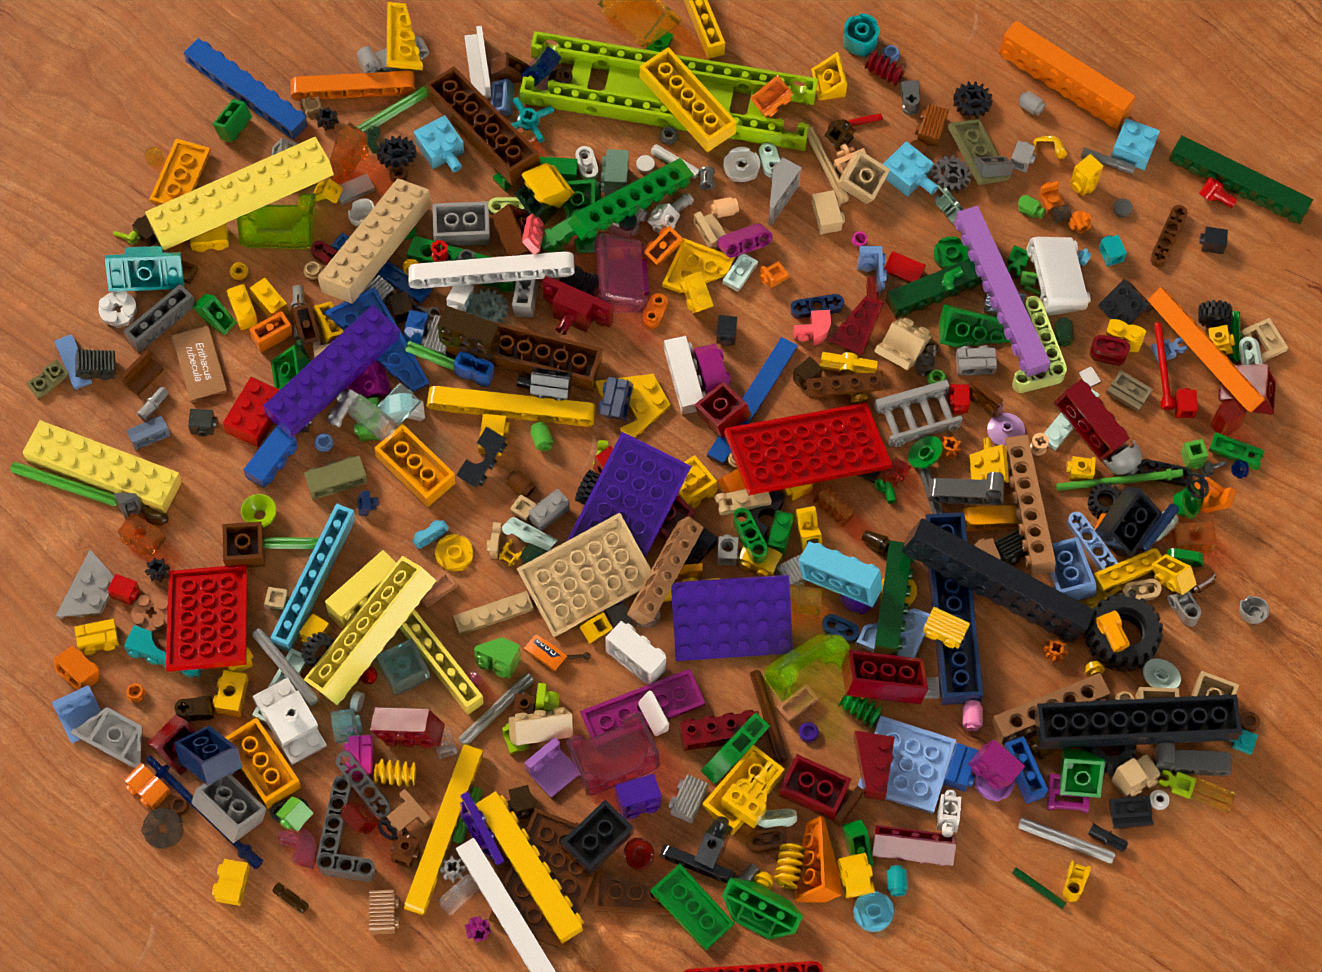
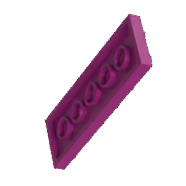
[580,669,705,749]

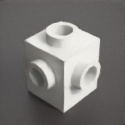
[647,204,681,233]

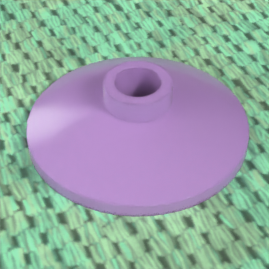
[987,413,1025,446]

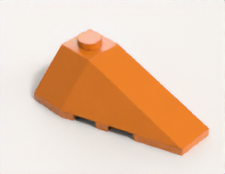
[794,816,841,902]

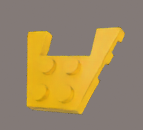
[595,374,670,438]

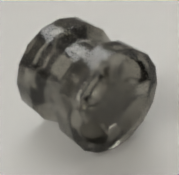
[1051,204,1071,224]
[915,353,935,377]

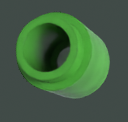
[530,422,554,452]

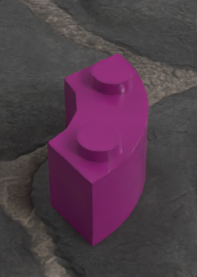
[694,343,731,394]

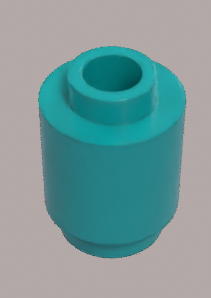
[886,865,908,896]

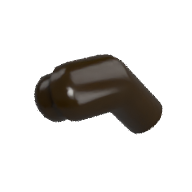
[140,506,169,526]

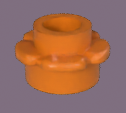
[126,683,146,702]

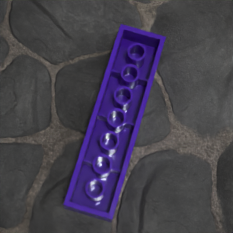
[263,305,400,439]

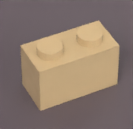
[811,190,845,235]

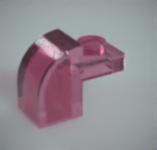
[277,828,318,869]

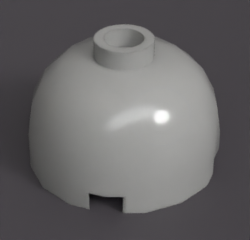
[1103,440,1143,475]

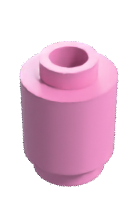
[963,700,983,731]

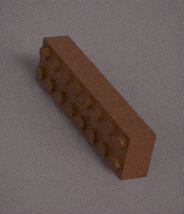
[425,66,541,185]
[447,320,602,391]

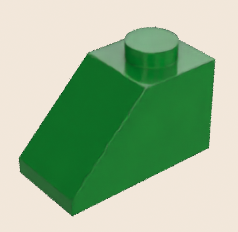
[192,294,237,335]
[842,820,874,866]

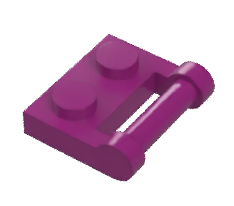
[1047,773,1089,813]

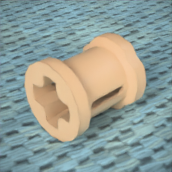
[1030,433,1049,456]

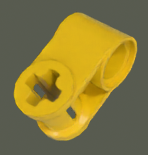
[1062,860,1091,902]

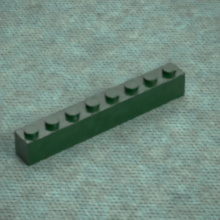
[1169,135,1314,225]

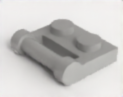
[327,389,359,428]

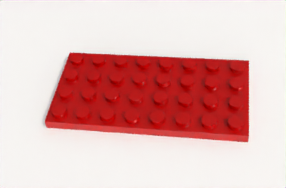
[724,402,892,496]

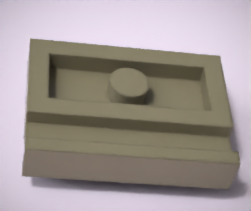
[1106,370,1153,413]

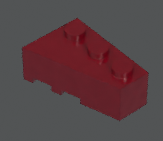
[853,730,895,801]

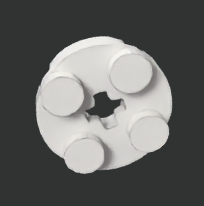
[723,147,760,182]
[99,291,137,328]

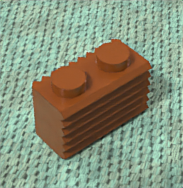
[915,104,949,147]

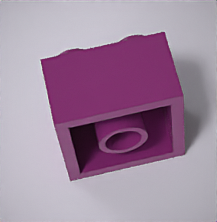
[968,740,1025,790]

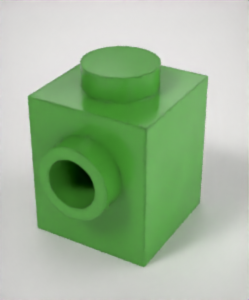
[1180,439,1209,469]
[276,796,313,831]

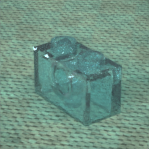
[330,709,363,744]

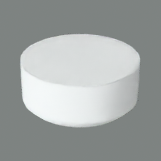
[636,155,655,174]
[350,691,365,712]

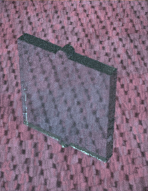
[377,383,421,426]

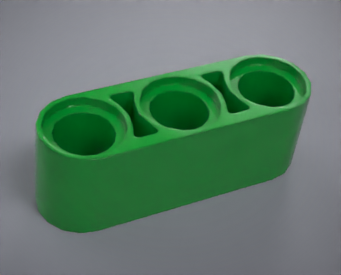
[733,507,768,564]

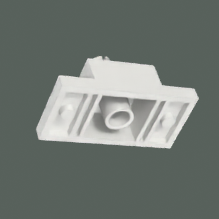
[253,677,327,766]

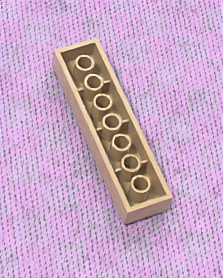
[318,178,432,304]

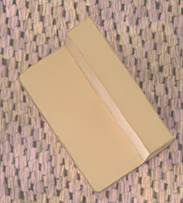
[694,211,726,250]

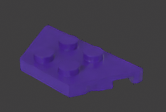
[460,791,504,865]

